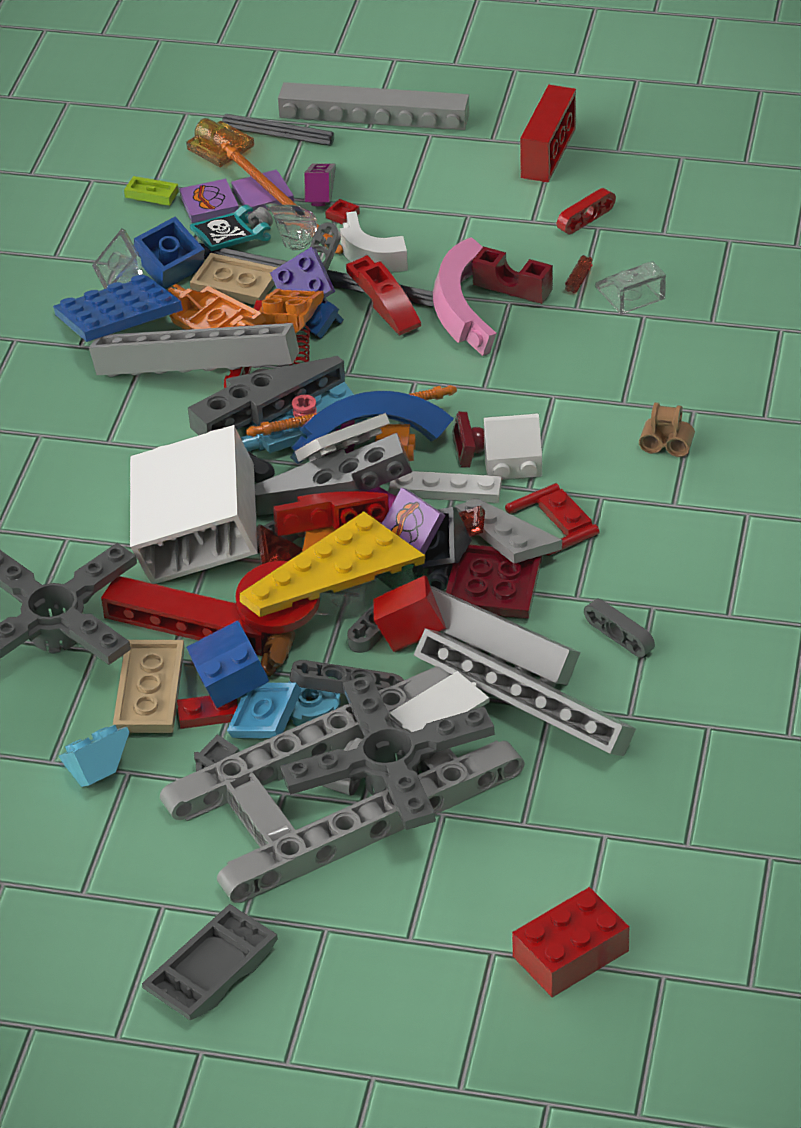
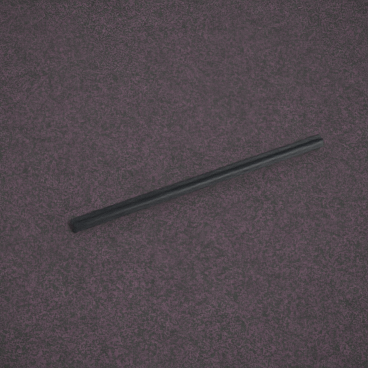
[199,243,434,307]

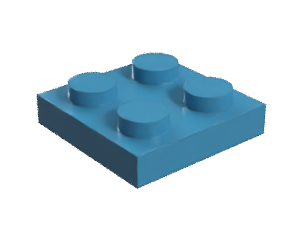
[227,683,301,738]

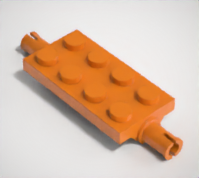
[168,284,266,330]

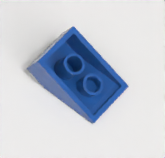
[186,621,269,708]

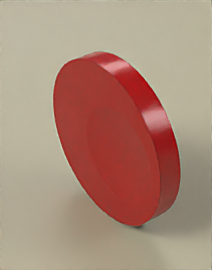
[235,561,320,634]

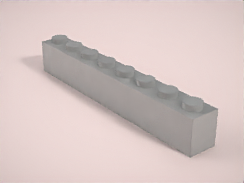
[278,82,469,130]
[89,323,299,377]
[414,628,636,756]

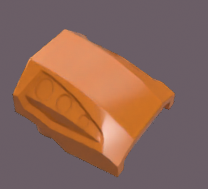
[259,289,324,334]

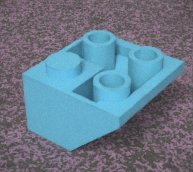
[58,725,129,787]

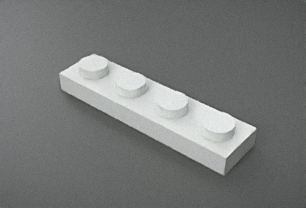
[389,471,502,503]

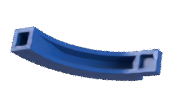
[290,391,454,464]

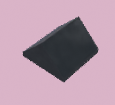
[406,507,472,571]

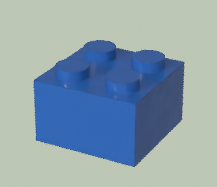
[134,216,204,289]

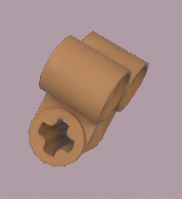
[639,402,695,457]

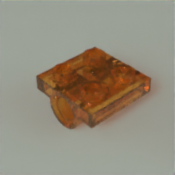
[186,118,254,167]

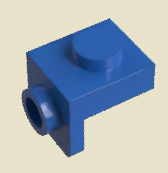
[303,301,344,339]

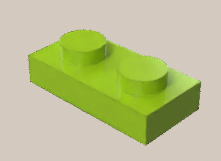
[124,176,179,206]

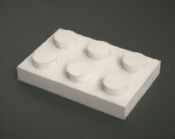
[294,413,390,462]

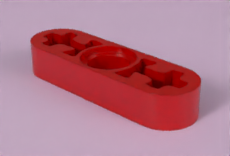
[556,188,616,235]

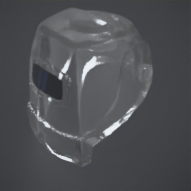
[266,203,317,250]

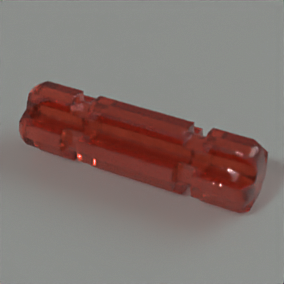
[565,255,593,293]

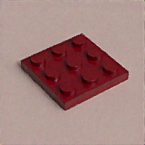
[446,544,542,619]

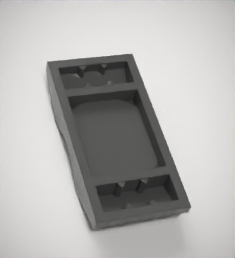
[142,904,278,1020]

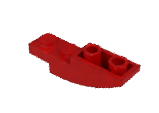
[346,255,421,336]
[273,491,389,536]

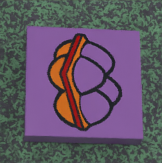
[179,179,239,223]
[382,487,446,554]

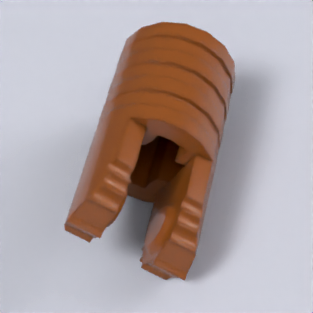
[261,630,295,677]

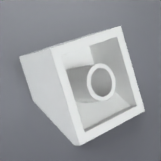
[484,414,542,480]

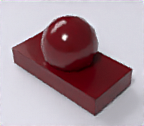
[452,411,485,468]

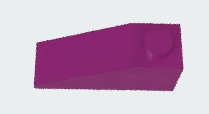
[304,163,336,206]

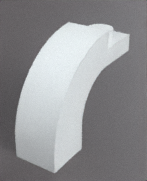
[340,211,408,273]

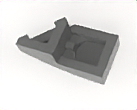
[194,734,240,772]

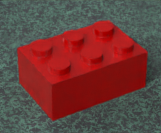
[512,887,630,998]

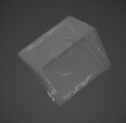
[92,228,143,289]

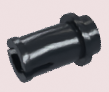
[427,564,453,591]

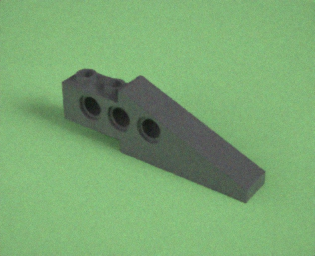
[188,356,345,435]
[255,433,412,516]

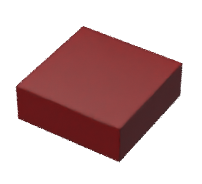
[325,199,360,225]

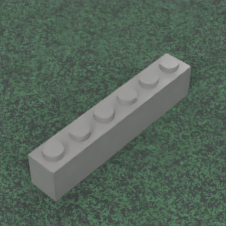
[430,586,581,687]

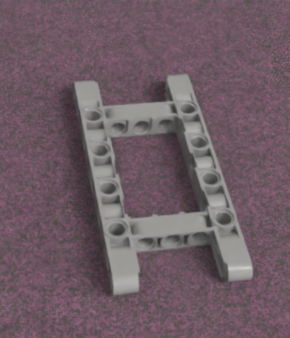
[160,666,525,903]

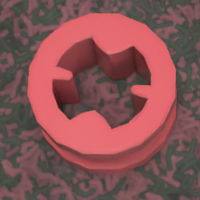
[292,395,317,418]

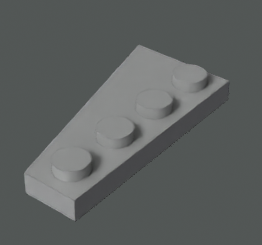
[455,499,562,564]

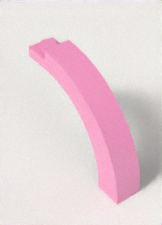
[433,237,497,356]

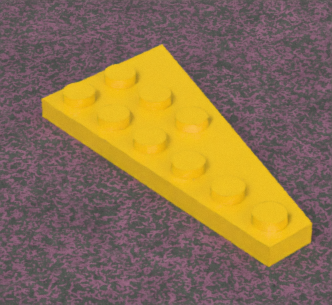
[240,512,425,617]

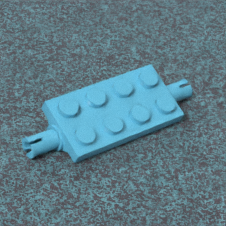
[240,382,367,453]

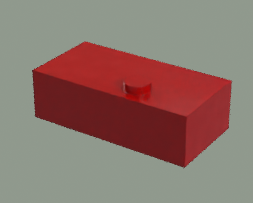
[520,84,576,183]

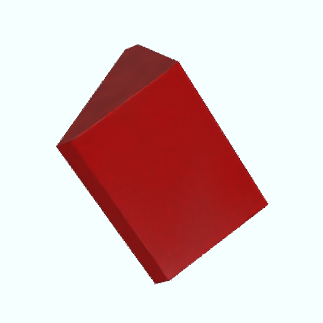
[373,576,447,652]

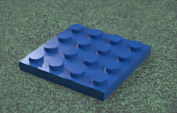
[53,275,183,342]

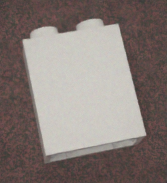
[130,425,258,584]

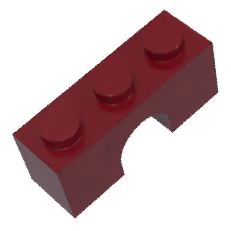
[472,246,553,304]

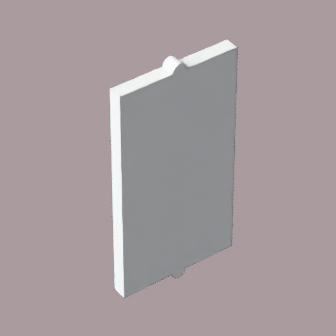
[389,671,489,733]

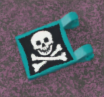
[190,204,271,251]

